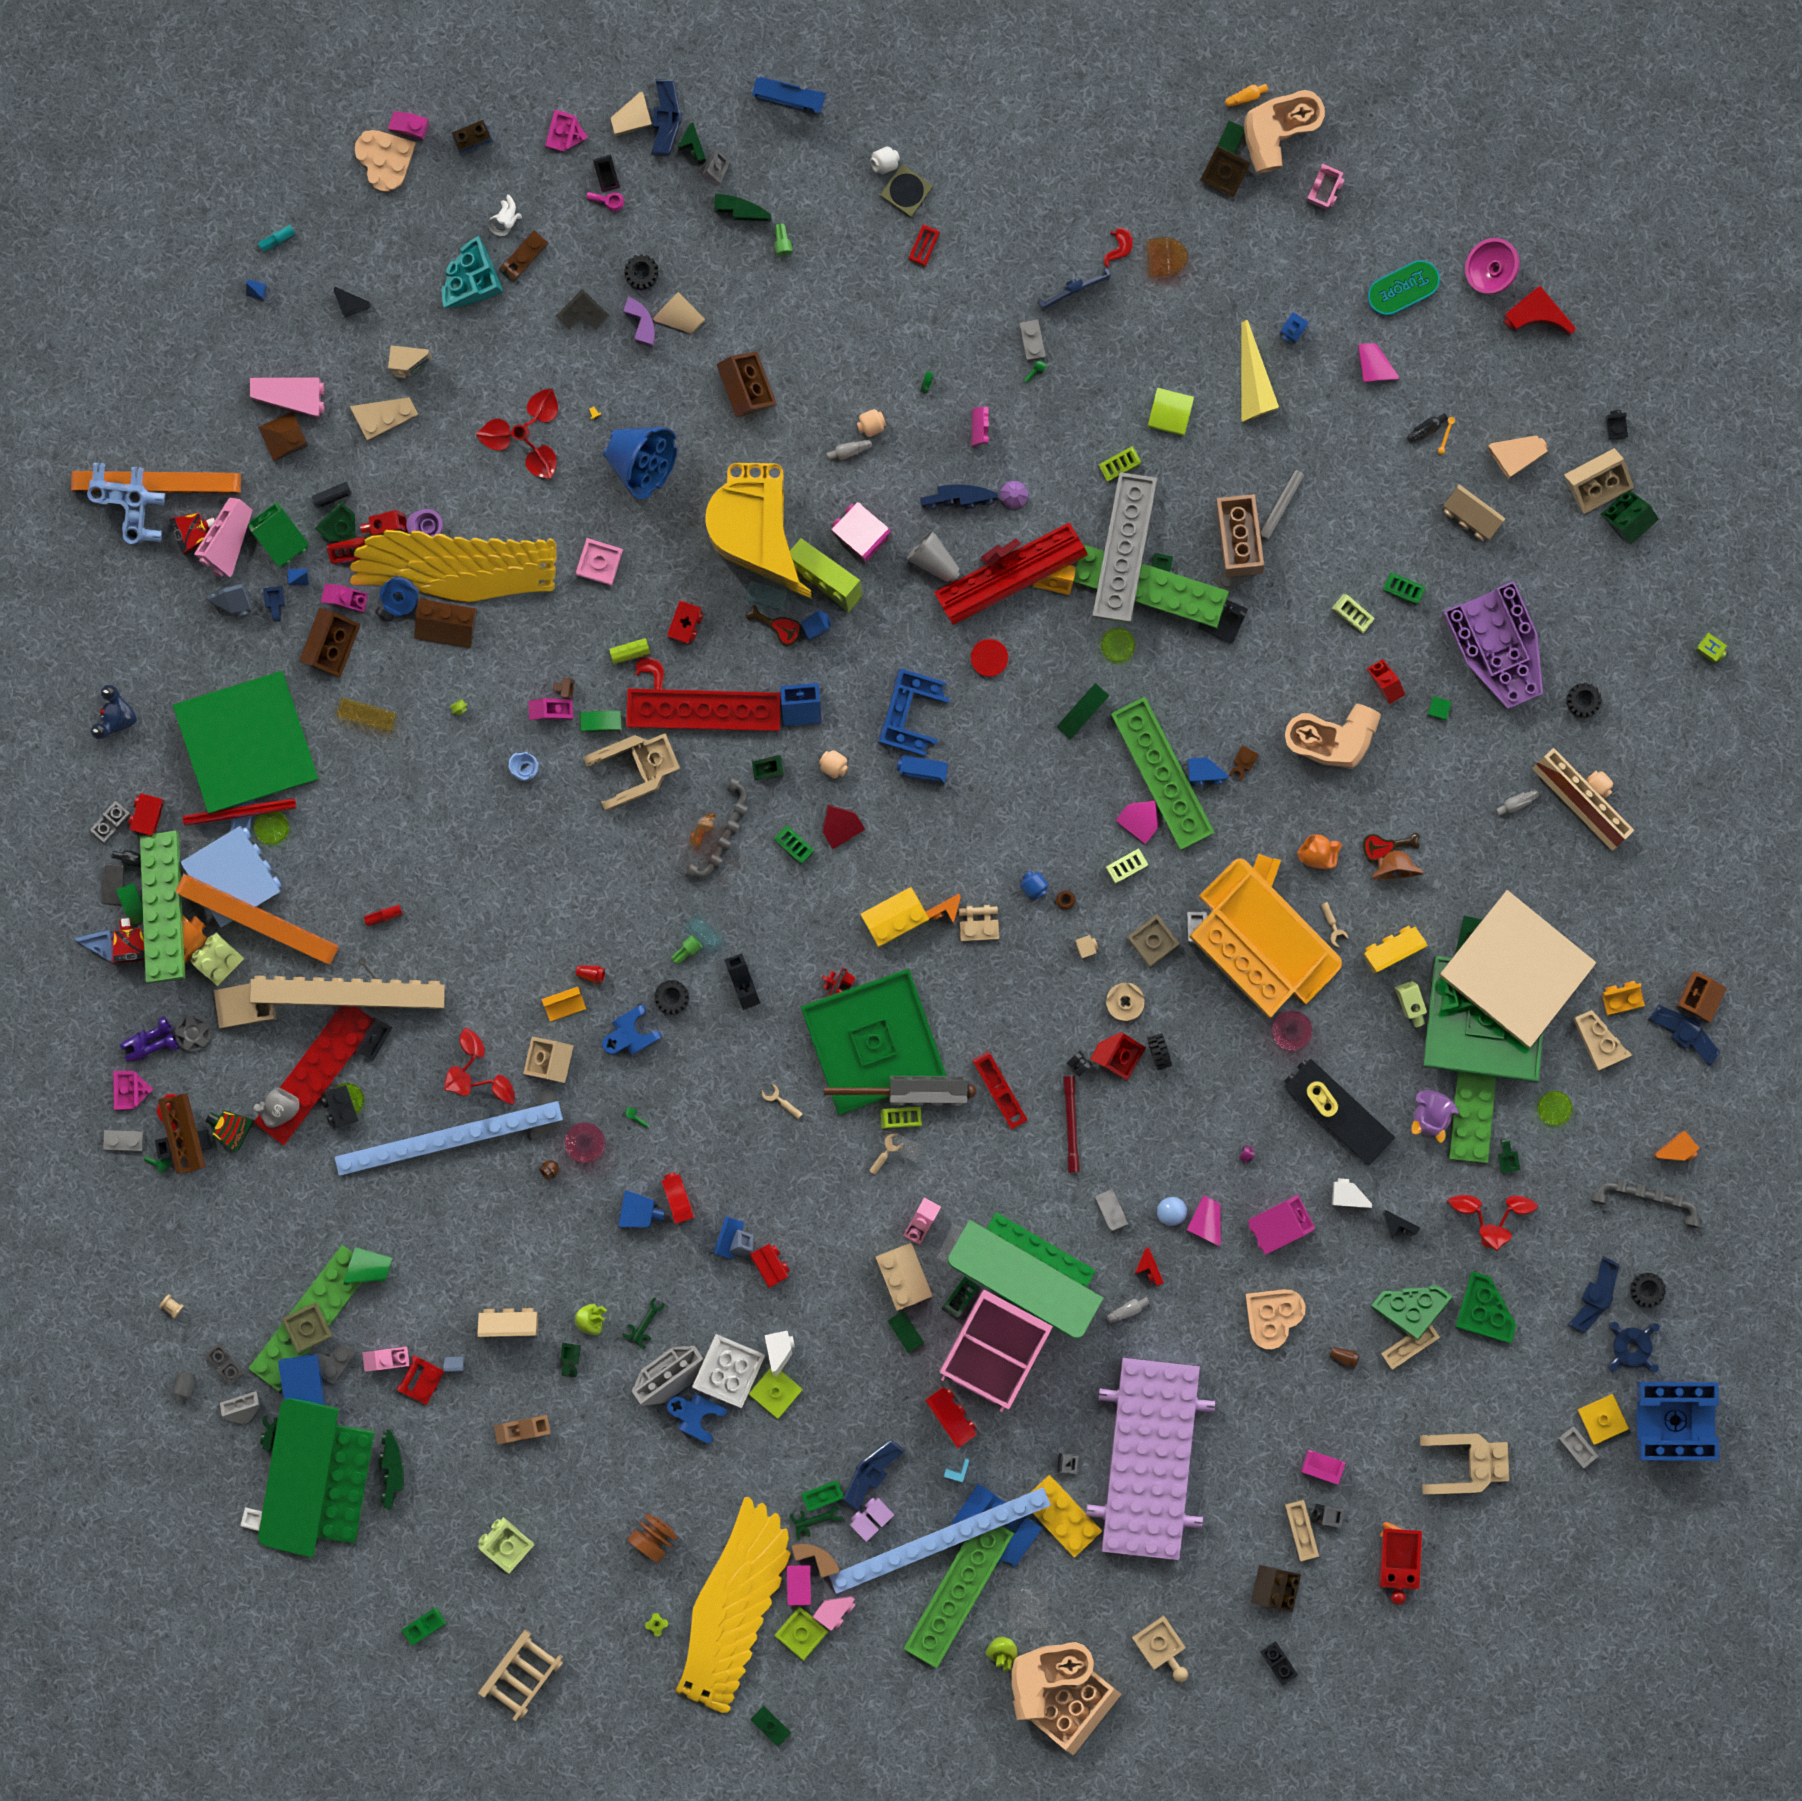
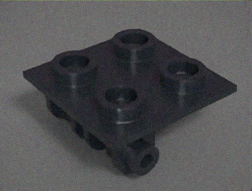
[1198,600,1248,644]

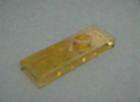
[336,697,397,732]

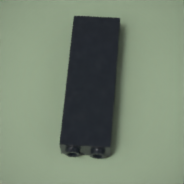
[1284,1059,1396,1166]

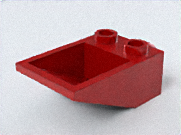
[1378,1528,1422,1605]

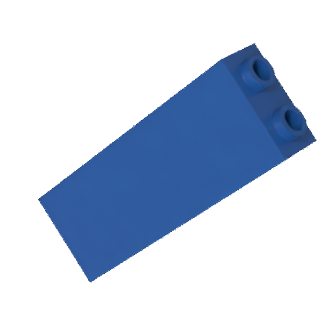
[278,1354,326,1405]

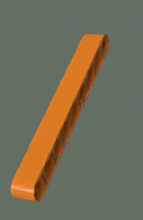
[71,471,241,494]
[175,874,339,964]

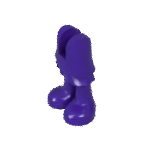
[120,1016,179,1062]

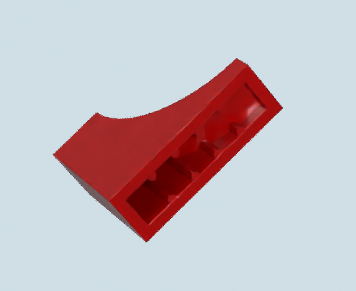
[1503,286,1576,336]
[661,1172,696,1224]

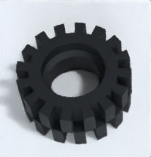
[624,254,659,290]
[1566,682,1602,718]
[654,980,689,1015]
[1147,1033,1172,1071]
[1630,1273,1666,1307]

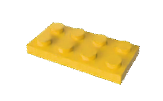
[1030,1474,1102,1558]

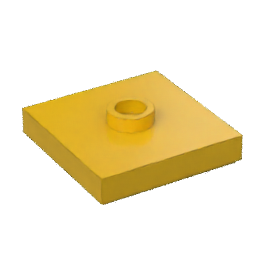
[1577,1394,1629,1445]

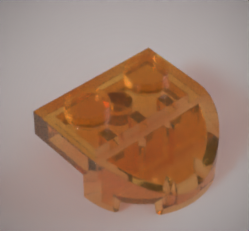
[1146,237,1188,278]
[689,813,717,850]

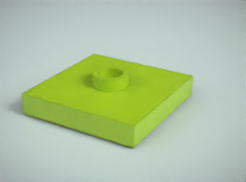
[749,1368,803,1419]
[774,1606,829,1661]

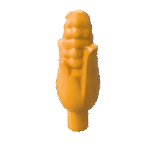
[1225,84,1268,107]

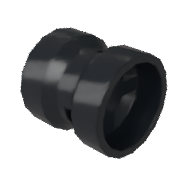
[1066,1051,1093,1077]

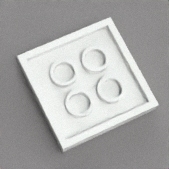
[692,1334,765,1408]

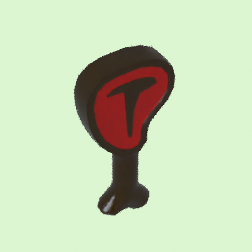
[746,605,802,646]
[1363,833,1420,862]

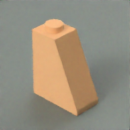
[1487,436,1548,479]

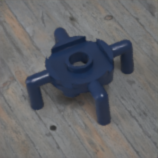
[1607,1322,1660,1372]

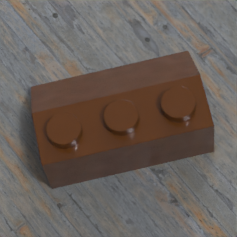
[716,351,776,417]
[414,598,477,648]
[299,608,361,677]

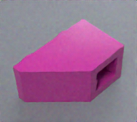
[321,584,368,612]

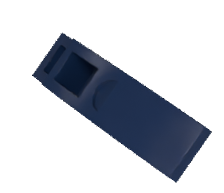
[920,484,998,510]

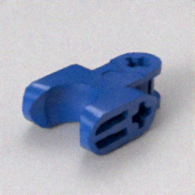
[602,1005,662,1055]
[667,1393,728,1443]

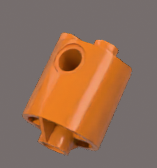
[182,914,208,964]

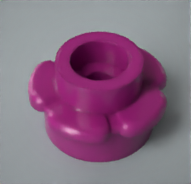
[1239,1145,1255,1164]

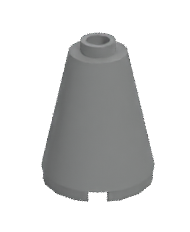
[907,531,960,582]

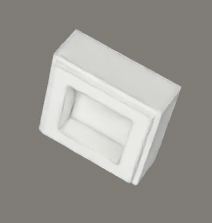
[240,1507,262,1531]

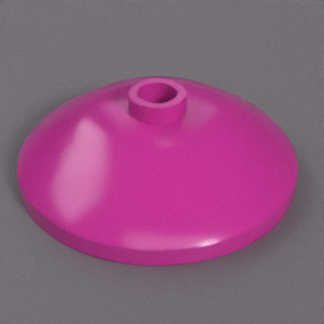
[1465,238,1520,294]

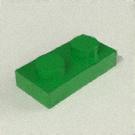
[801,1480,844,1512]

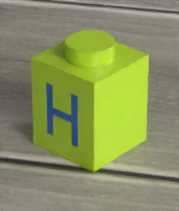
[1695,633,1727,663]

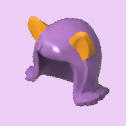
[1411,1090,1459,1143]

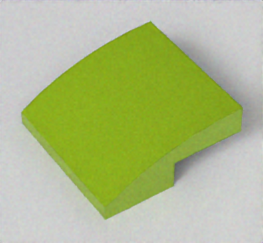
[1147,388,1194,436]

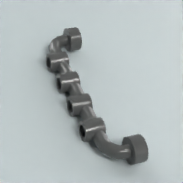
[685,776,748,879]
[1591,1179,1701,1228]

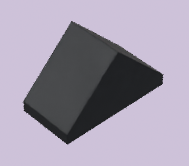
[593,154,620,193]
[333,287,371,318]

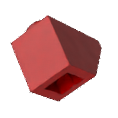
[1367,659,1406,704]

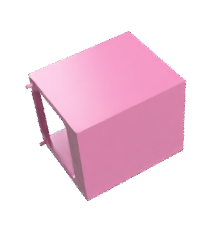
[939,1289,1053,1412]

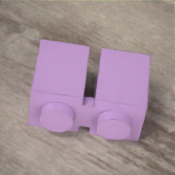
[850,1498,894,1542]

